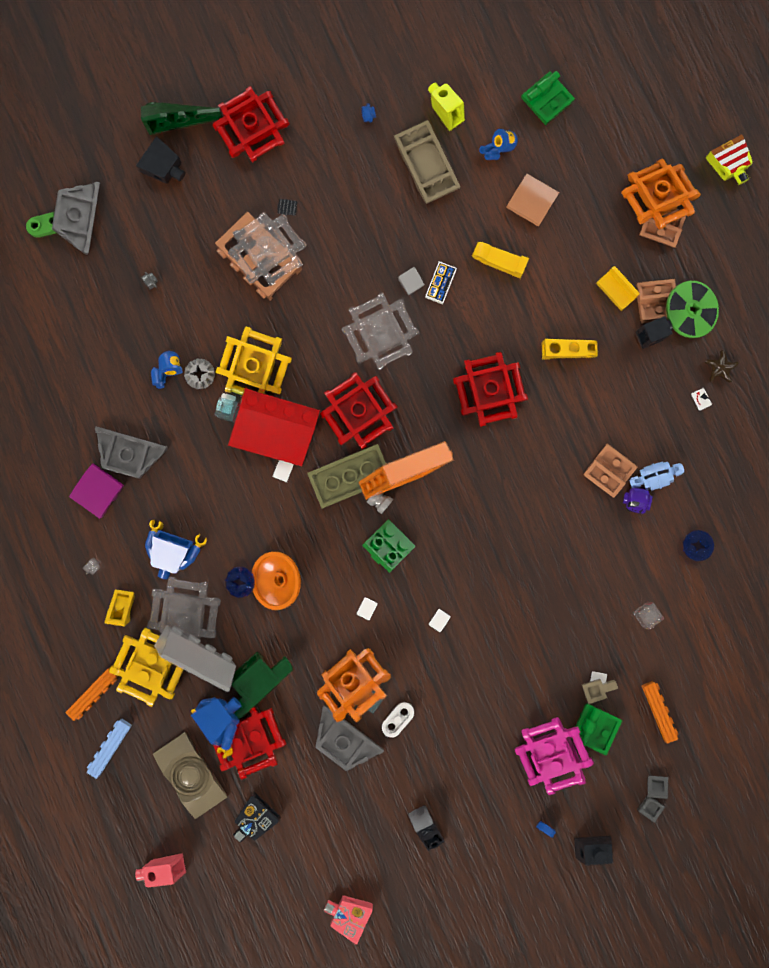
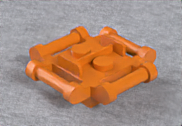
[621,159,701,230]
[317,648,391,722]

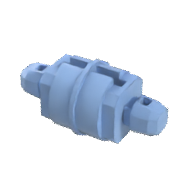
[629,461,684,491]

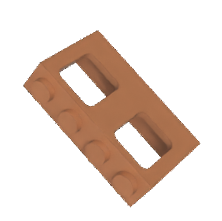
[215,212,302,301]

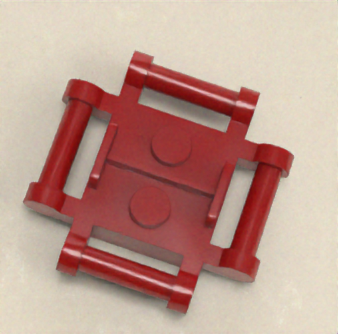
[213,86,290,163]
[453,352,528,427]
[320,372,398,449]
[213,706,286,780]

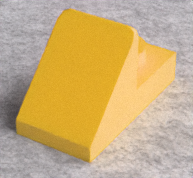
[105,589,135,626]

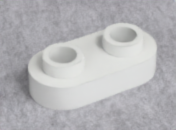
[382,702,414,737]

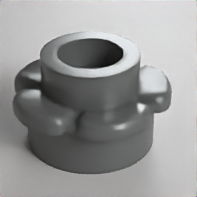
[141,272,158,290]

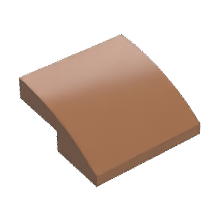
[506,174,559,227]
[639,209,687,248]
[636,279,676,324]
[583,443,638,498]

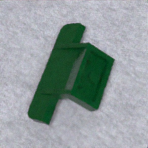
[231,651,293,718]

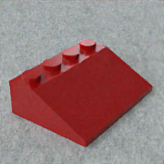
[228,388,320,466]

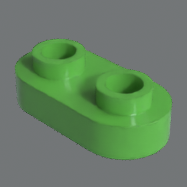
[26,212,56,237]

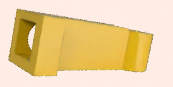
[472,242,529,278]
[542,339,598,359]

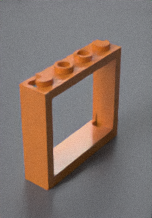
[359,442,453,500]

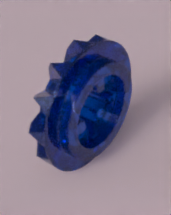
[683,530,714,561]
[225,567,255,598]

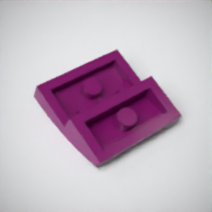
[69,463,124,519]

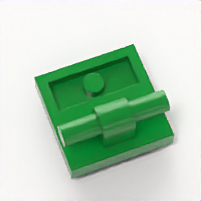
[521,71,575,125]
[362,519,415,573]
[570,703,623,756]

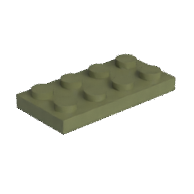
[307,444,386,509]

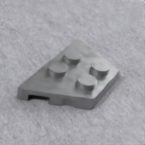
[52,182,100,255]
[95,426,168,479]
[315,705,384,771]

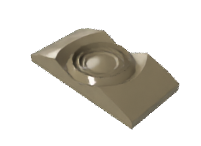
[394,120,460,204]
[153,732,228,819]

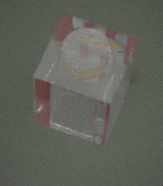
[633,602,664,630]

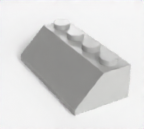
[154,625,236,692]

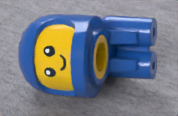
[479,129,518,160]
[151,351,183,388]

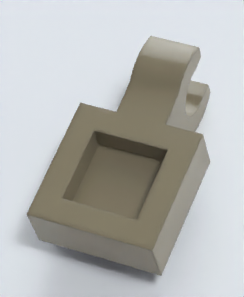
[581,679,618,704]

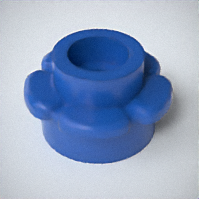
[361,103,376,123]

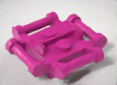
[514,717,594,795]

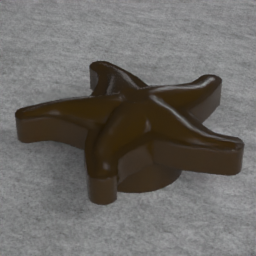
[705,350,739,383]

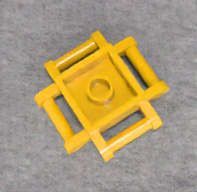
[216,326,292,395]
[109,628,184,707]

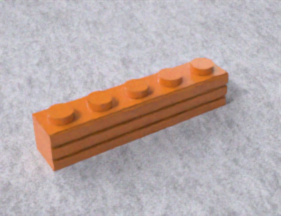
[65,668,118,721]
[641,681,679,744]

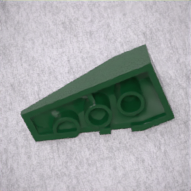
[141,102,222,135]

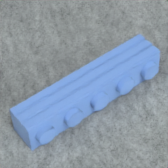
[87,719,132,779]

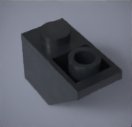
[408,805,445,851]

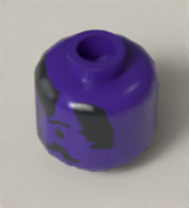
[623,487,653,514]

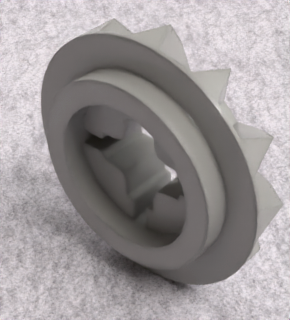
[184,358,215,389]

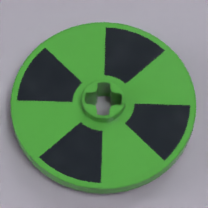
[666,281,719,338]

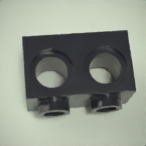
[635,316,673,349]

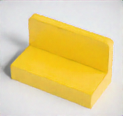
[596,266,640,311]

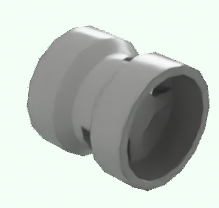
[367,493,393,514]

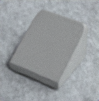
[398,267,424,295]

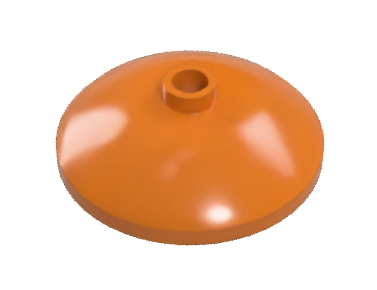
[251,552,301,610]

